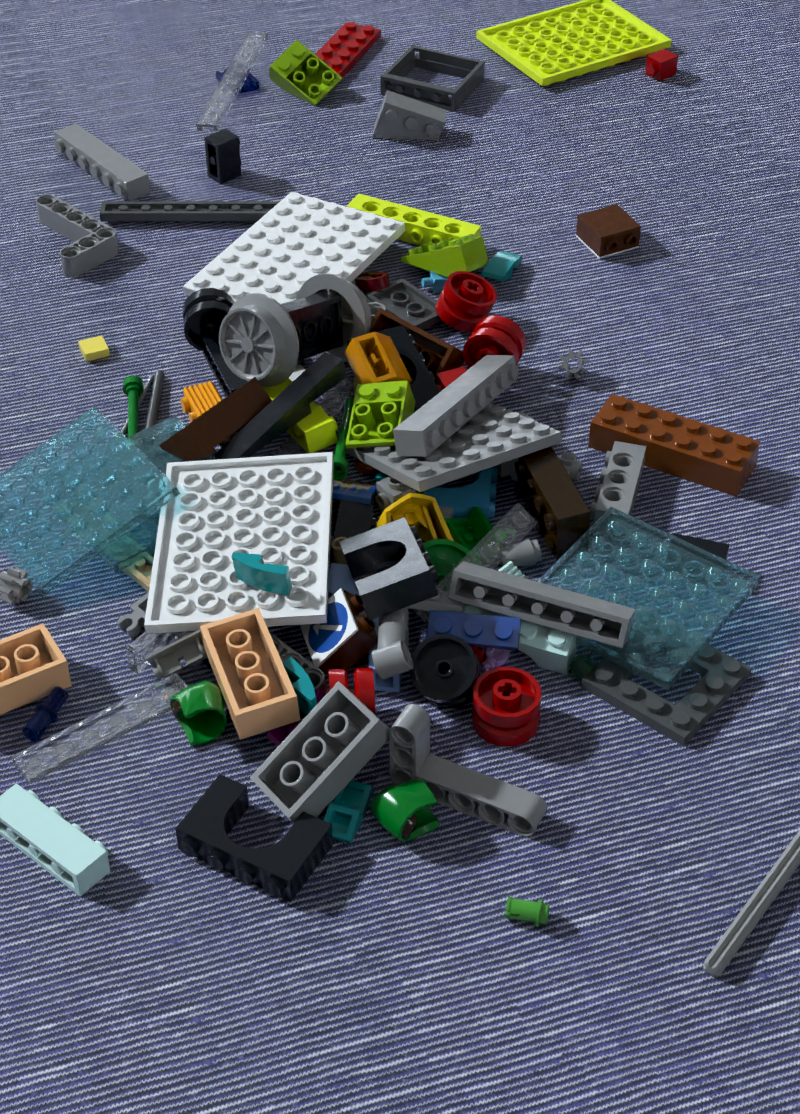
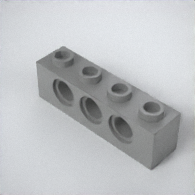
[590,441,647,536]

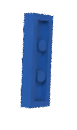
[427,610,521,651]

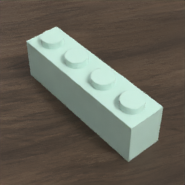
[0,783,110,897]

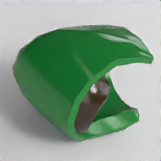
[170,680,227,746]
[370,779,440,842]

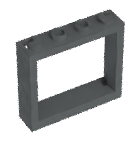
[381,45,485,112]

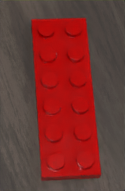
[315,22,381,78]

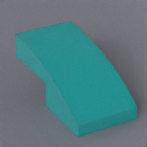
[482,251,523,282]
[232,552,292,595]
[282,656,317,715]
[324,780,374,843]

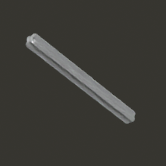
[703,831,800,977]

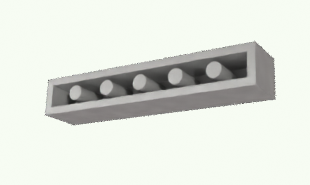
[54,123,150,201]
[448,561,636,648]

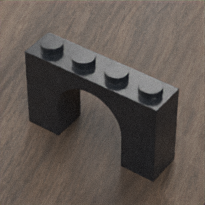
[347,325,441,412]
[339,517,440,621]
[175,774,333,902]

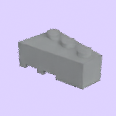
[372,90,446,140]

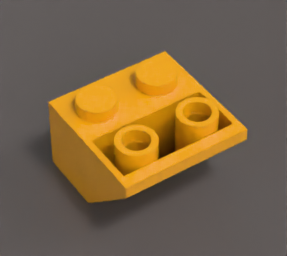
[344,331,412,384]

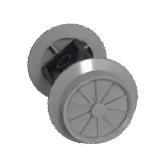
[219,273,371,387]

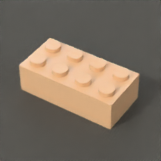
[200,608,301,740]
[0,623,72,715]

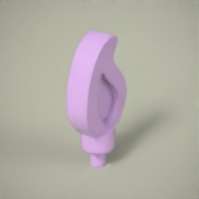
[482,648,510,673]

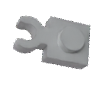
[117,592,149,638]

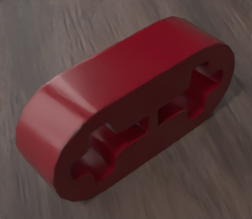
[354,272,391,291]

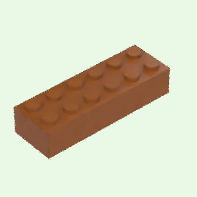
[588,394,760,497]

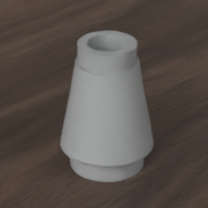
[499,538,543,567]

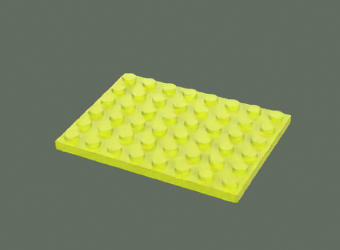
[476,0,672,86]

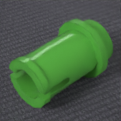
[505,897,550,927]

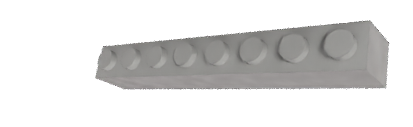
[393,355,518,457]

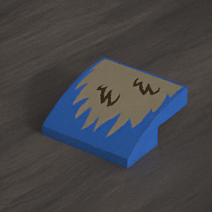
[332,479,376,505]

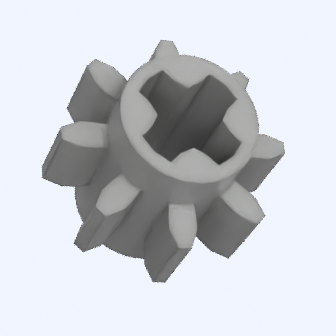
[558,349,590,380]
[557,451,582,481]
[0,567,32,604]

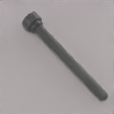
[137,370,165,451]

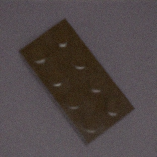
[515,446,590,561]

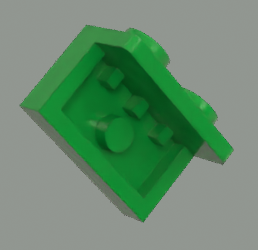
[444,506,503,564]

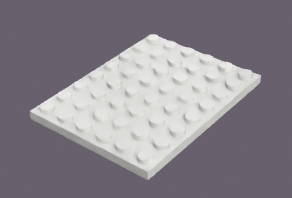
[183,192,406,304]
[144,452,334,634]

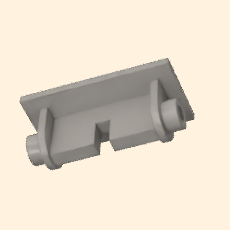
[145,629,208,680]

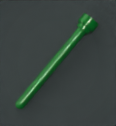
[123,375,144,466]
[333,398,354,480]

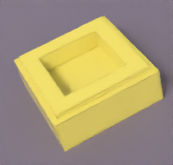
[78,335,110,362]

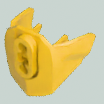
[375,493,453,542]

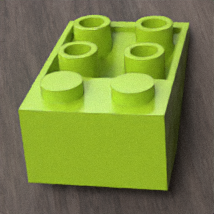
[269,40,342,106]
[401,234,489,277]
[345,380,415,448]

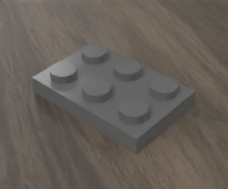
[366,278,443,330]

